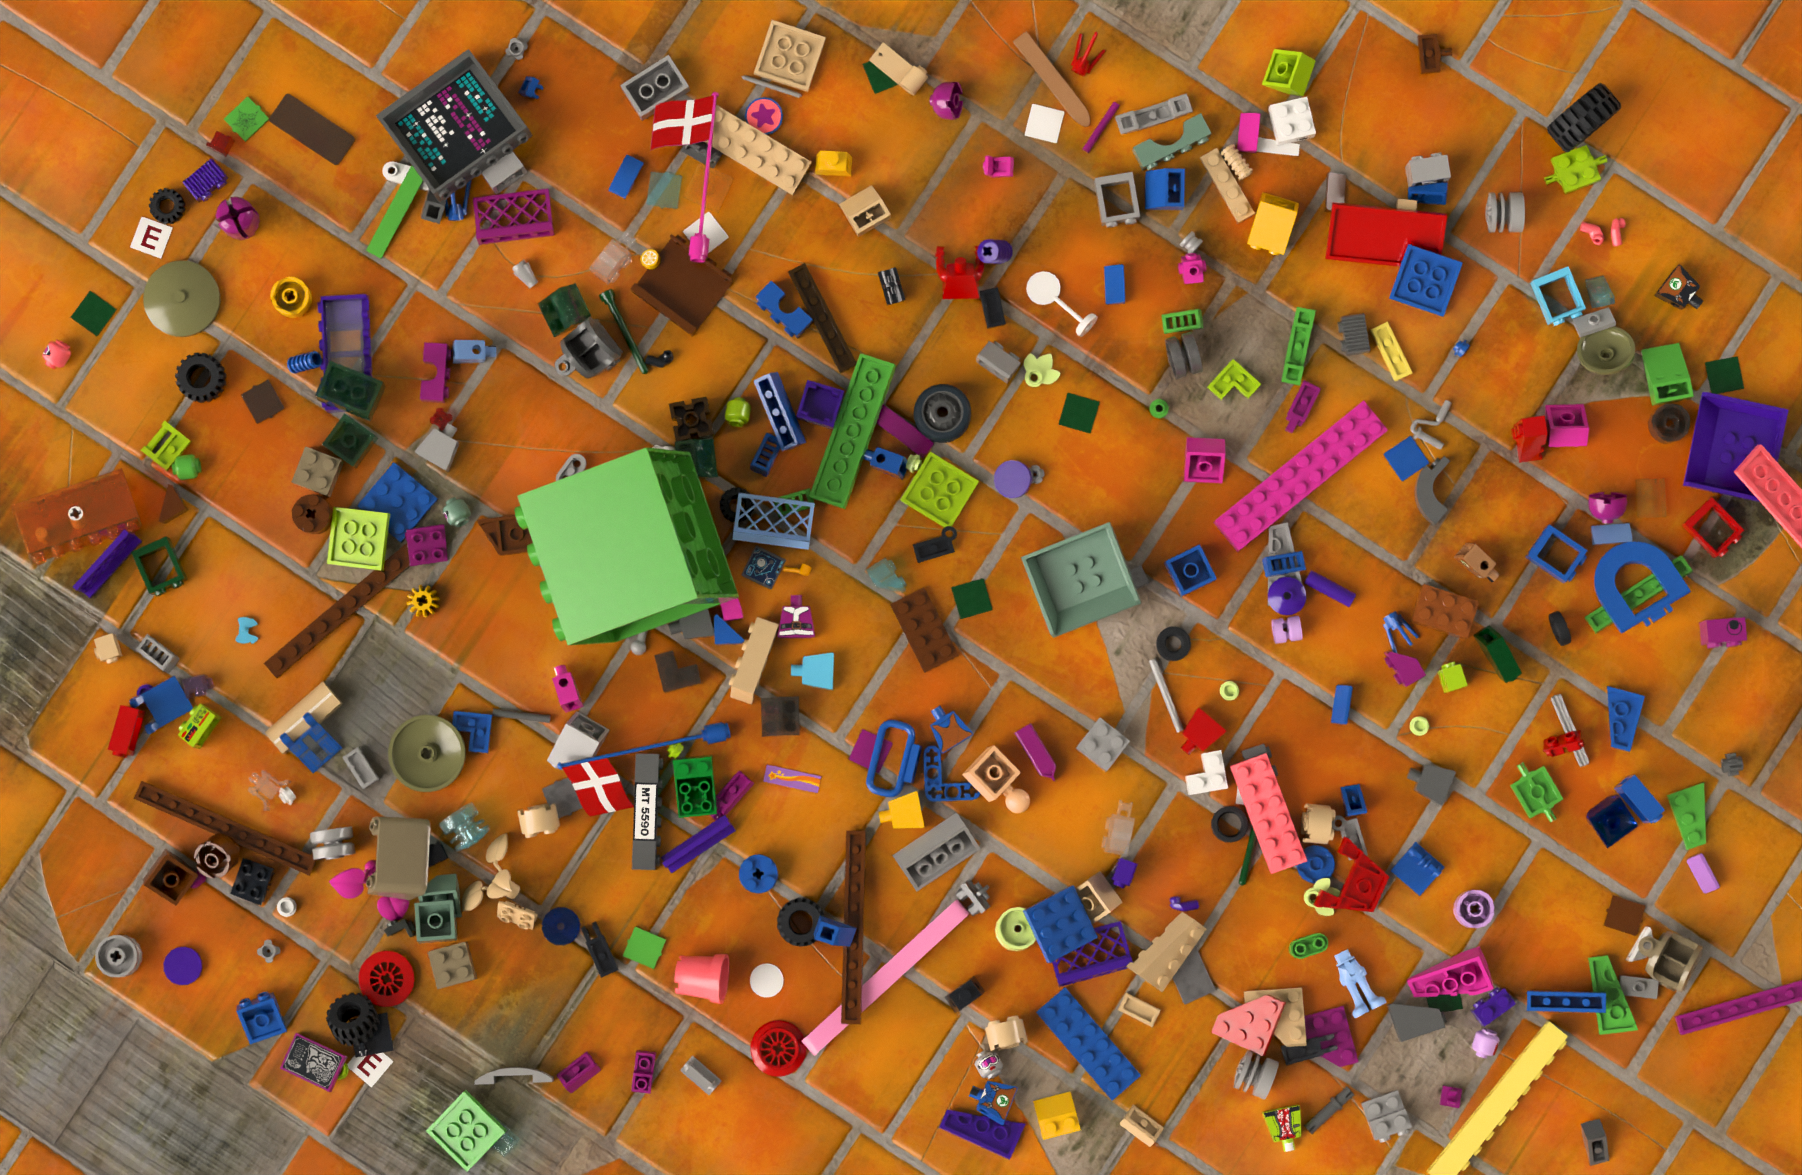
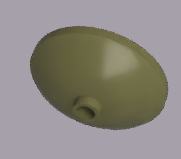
[1577,326,1635,375]

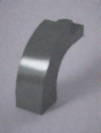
[1414,456,1450,526]

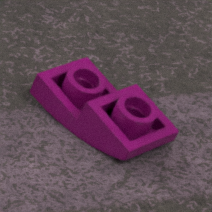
[631,1050,656,1094]

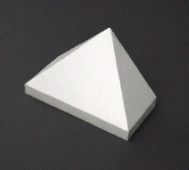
[1625,927,1653,962]

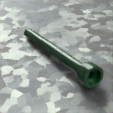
[599,289,648,374]
[1239,826,1257,886]

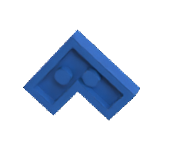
[452,711,493,753]

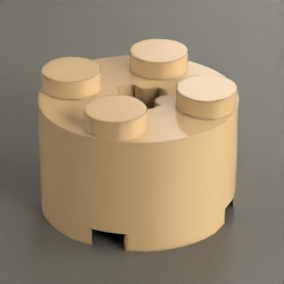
[517,803,560,838]
[1301,804,1335,844]
[985,1015,1028,1052]

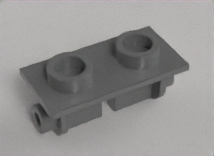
[680,142,723,169]

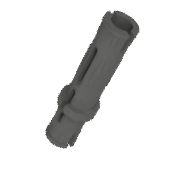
[1304,1086,1355,1134]

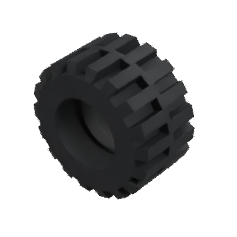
[175,353,227,403]
[777,898,825,947]
[326,992,380,1046]

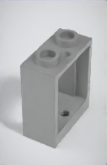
[1094,172,1140,228]

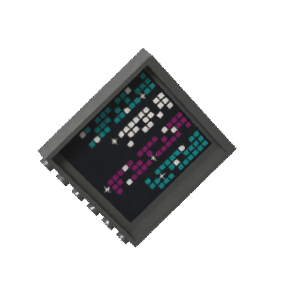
[376,49,533,203]

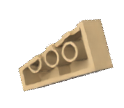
[729,617,779,705]
[1126,912,1206,992]

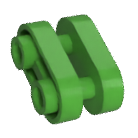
[1289,933,1328,959]

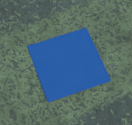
[1383,436,1429,481]

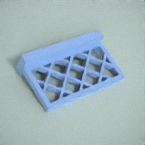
[732,493,815,550]

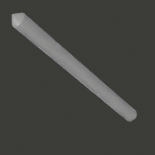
[741,75,802,98]

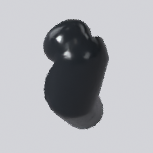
[645,350,674,368]

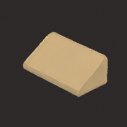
[1120,1105,1164,1147]

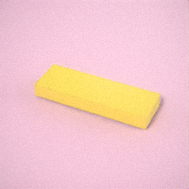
[1370,322,1413,382]

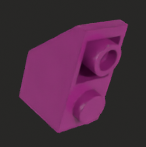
[1384,651,1426,687]

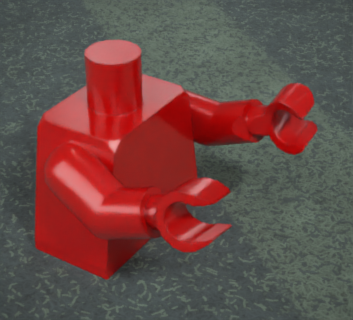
[935,245,984,299]

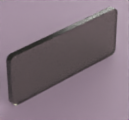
[269,94,355,165]

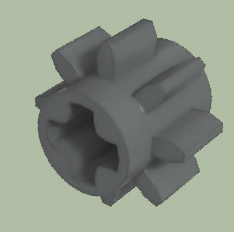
[1721,753,1743,776]

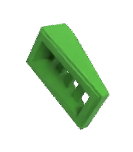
[1161,309,1204,334]
[774,488,816,518]

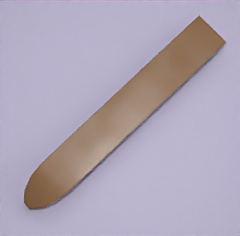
[1013,31,1090,127]

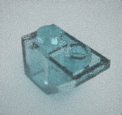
[866,558,907,593]

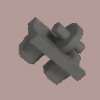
[956,879,991,916]

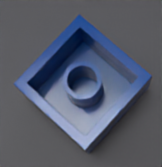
[1164,545,1217,597]

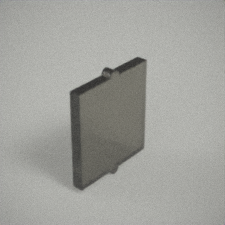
[241,379,285,424]

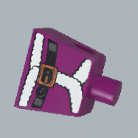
[778,595,815,638]

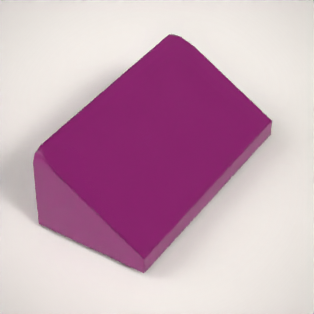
[557,1051,601,1093]

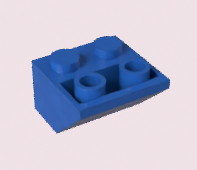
[1145,168,1185,210]

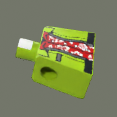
[1262,1104,1301,1152]

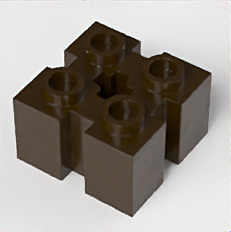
[669,397,715,444]

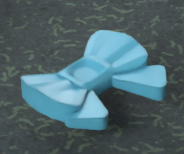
[235,617,258,644]

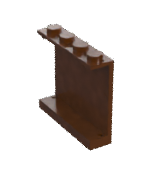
[630,234,733,337]

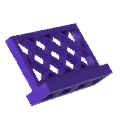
[73,528,142,598]
[661,815,736,873]
[1052,921,1133,987]

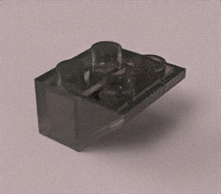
[761,696,800,737]

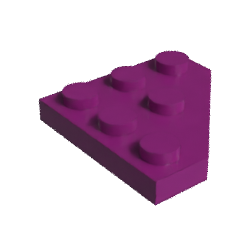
[1304,1006,1358,1067]

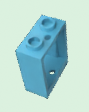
[1530,266,1586,326]

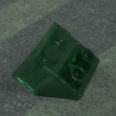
[538,283,592,337]
[675,439,718,480]

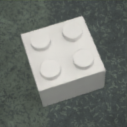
[1268,97,1316,146]

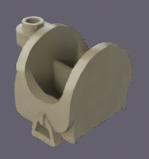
[1638,931,1704,993]

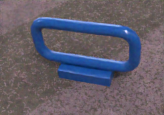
[866,720,922,797]

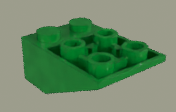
[673,755,717,818]

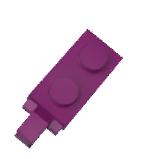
[1285,380,1321,434]
[710,770,755,820]

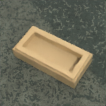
[1117,993,1161,1027]

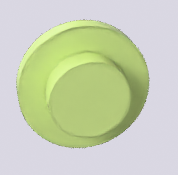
[906,454,922,473]
[1220,681,1239,701]
[1410,716,1429,736]

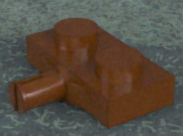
[1417,34,1452,74]

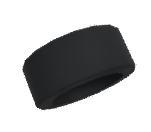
[1211,806,1248,843]

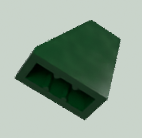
[1473,625,1522,683]

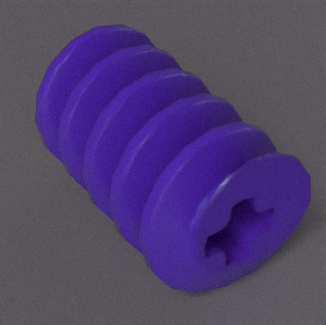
[977,239,1013,264]

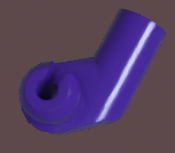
[1169,896,1199,912]

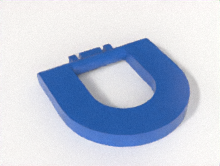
[1594,542,1691,634]

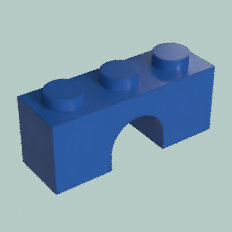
[756,281,813,339]

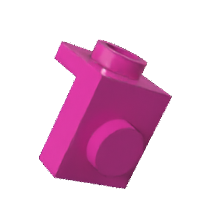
[983,156,1014,178]

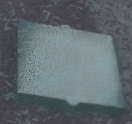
[646,172,682,209]

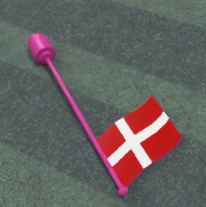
[650,92,719,263]

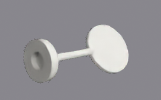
[1026,271,1098,337]

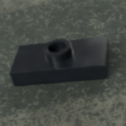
[979,287,1006,329]

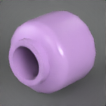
[1472,1028,1500,1058]

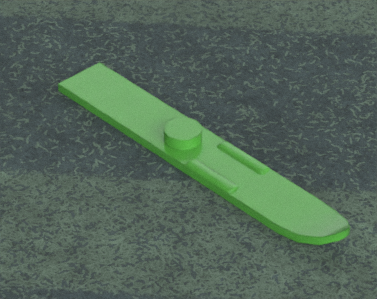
[366,166,423,259]

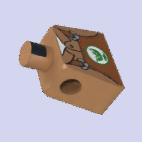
[1454,543,1499,582]

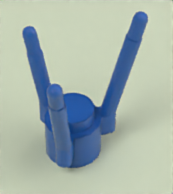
[445,180,471,221]
[1383,611,1419,653]

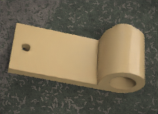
[869,42,928,96]

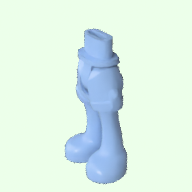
[1334,949,1387,1018]

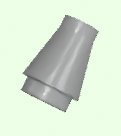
[512,260,538,289]

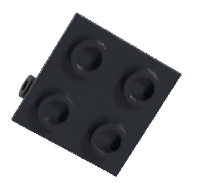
[230,858,275,906]
[349,1012,394,1057]

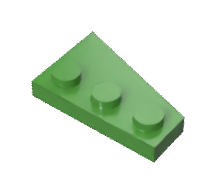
[1667,782,1706,850]

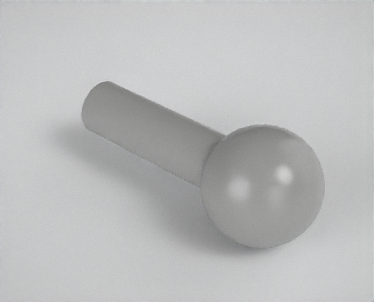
[631,631,648,655]

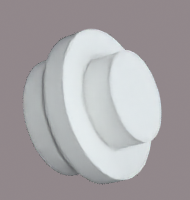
[277,897,297,917]

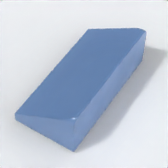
[1591,523,1633,545]

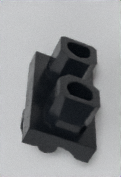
[878,267,906,306]

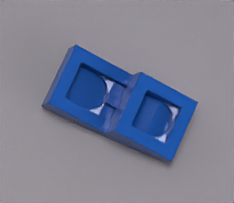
[608,155,644,199]

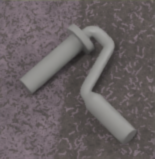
[1410,400,1452,450]

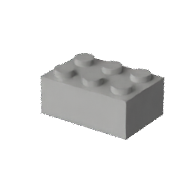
[620,55,690,121]

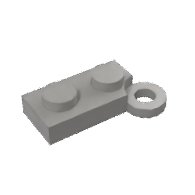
[1332,816,1368,860]

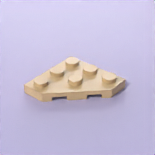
[1244,988,1306,1047]

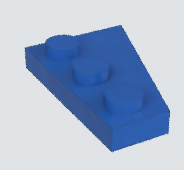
[1607,686,1645,752]

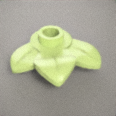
[1024,353,1060,387]
[1304,878,1340,916]

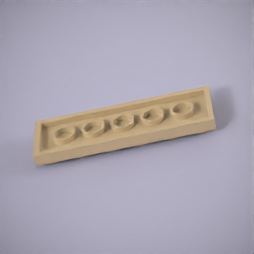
[703,105,812,195]

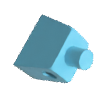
[791,653,834,690]

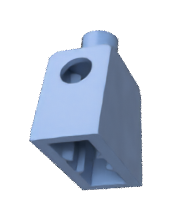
[452,340,496,364]

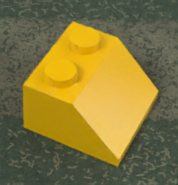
[1033,1091,1081,1140]

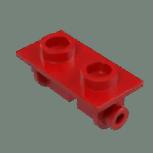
[1543,730,1585,757]

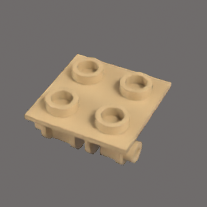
[497,901,538,930]

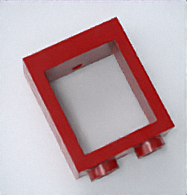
[1681,497,1744,558]
[108,705,146,758]

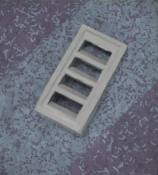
[136,634,180,673]

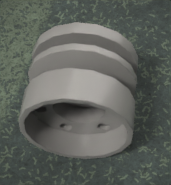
[1485,192,1525,233]
[1234,1050,1279,1100]

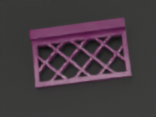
[473,189,554,245]

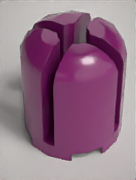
[216,196,260,240]

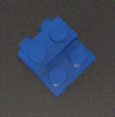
[236,991,287,1044]

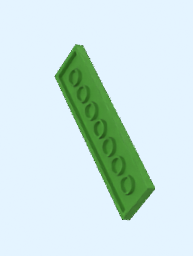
[809,353,897,509]

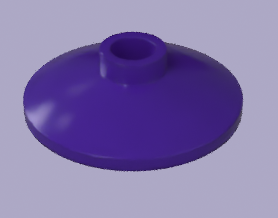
[1268,577,1306,615]

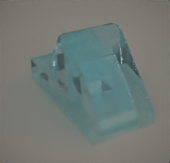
[1585,276,1615,308]

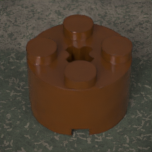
[292,494,333,534]
[194,833,240,878]

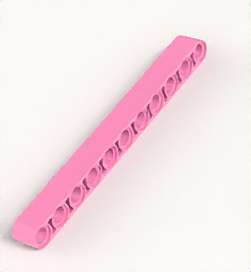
[802,899,970,1056]

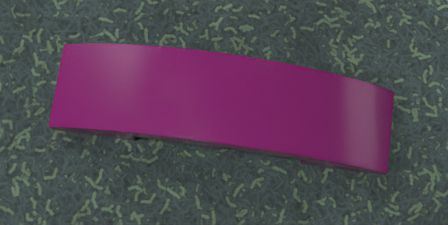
[876,405,934,459]

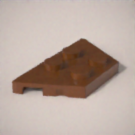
[477,515,533,556]

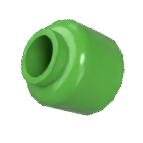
[172,454,201,480]

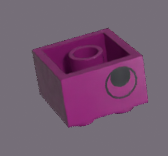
[1699,617,1747,649]

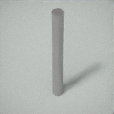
[1149,658,1184,733]

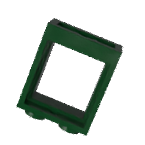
[131,537,188,597]

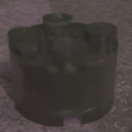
[1648,403,1690,444]

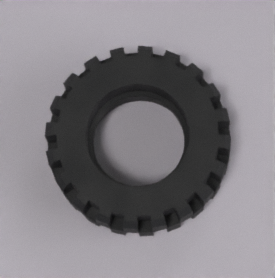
[1547,83,1621,152]

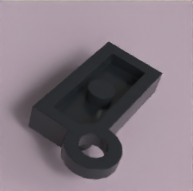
[912,526,957,563]

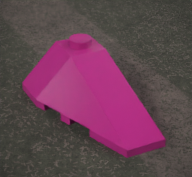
[1407,946,1494,997]

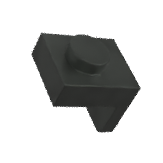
[384,919,416,937]

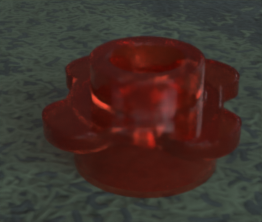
[430,408,453,430]

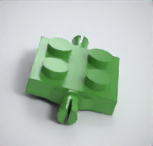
[1510,762,1563,822]

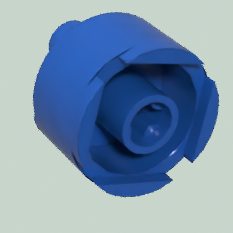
[739,855,778,893]

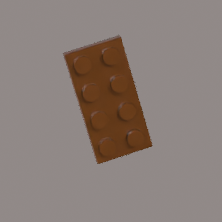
[890,587,959,673]

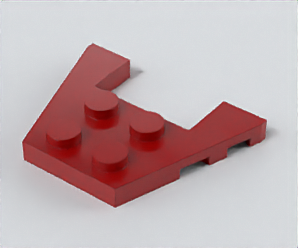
[1313,836,1389,912]

